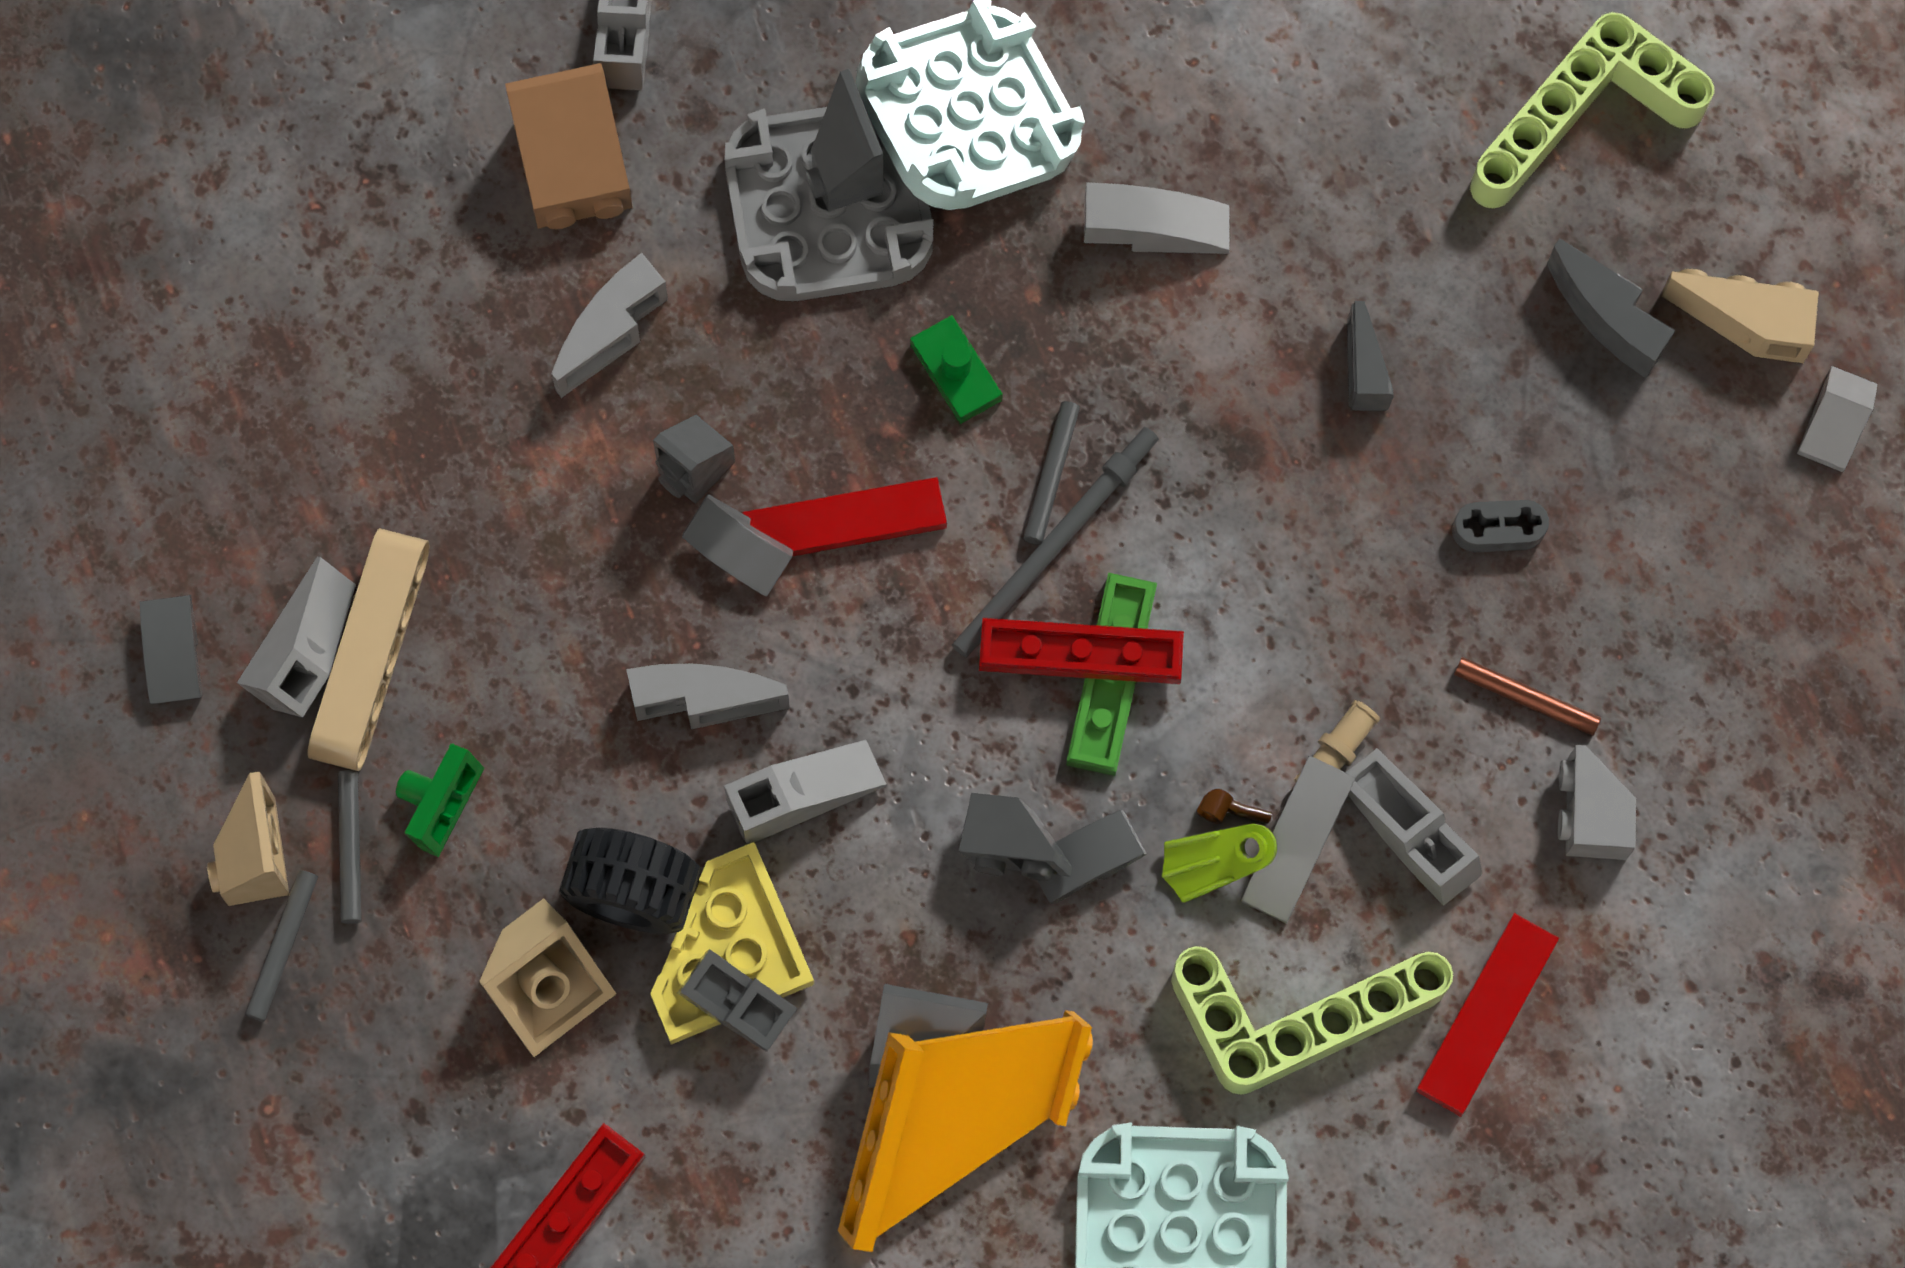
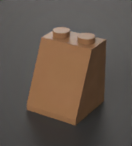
[505,63,633,229]

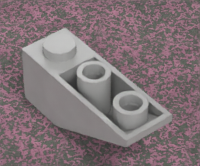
[237,557,356,718]
[724,740,886,845]

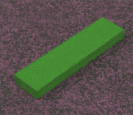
[1066,572,1157,776]

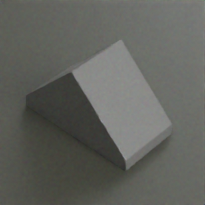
[1797,366,1878,472]

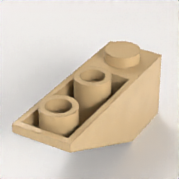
[1662,269,1819,363]

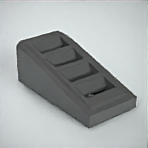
[1347,301,1394,411]

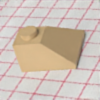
[207,771,290,906]
[479,898,616,1057]

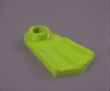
[1162,824,1277,903]

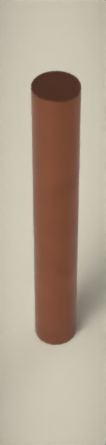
[1454,657,1601,736]

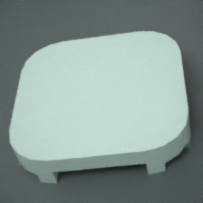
[855,0,1085,210]
[1075,1122,1289,1268]

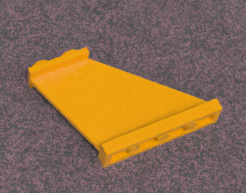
[838,1010,1093,1252]

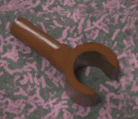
[1197,789,1272,825]

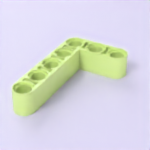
[1470,12,1714,208]
[1171,946,1453,1095]

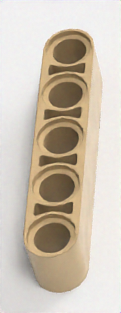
[308,528,430,771]

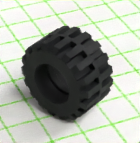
[559,827,701,934]

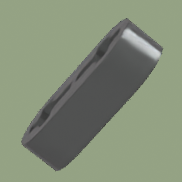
[1452,500,1549,552]

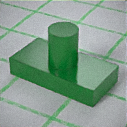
[910,315,1003,424]
[396,743,485,857]

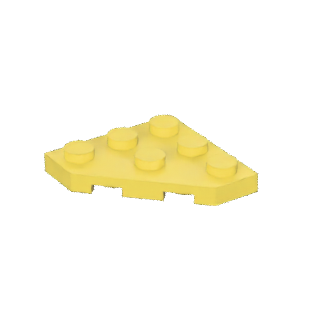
[651,842,814,1045]

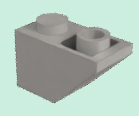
[1558,745,1636,860]

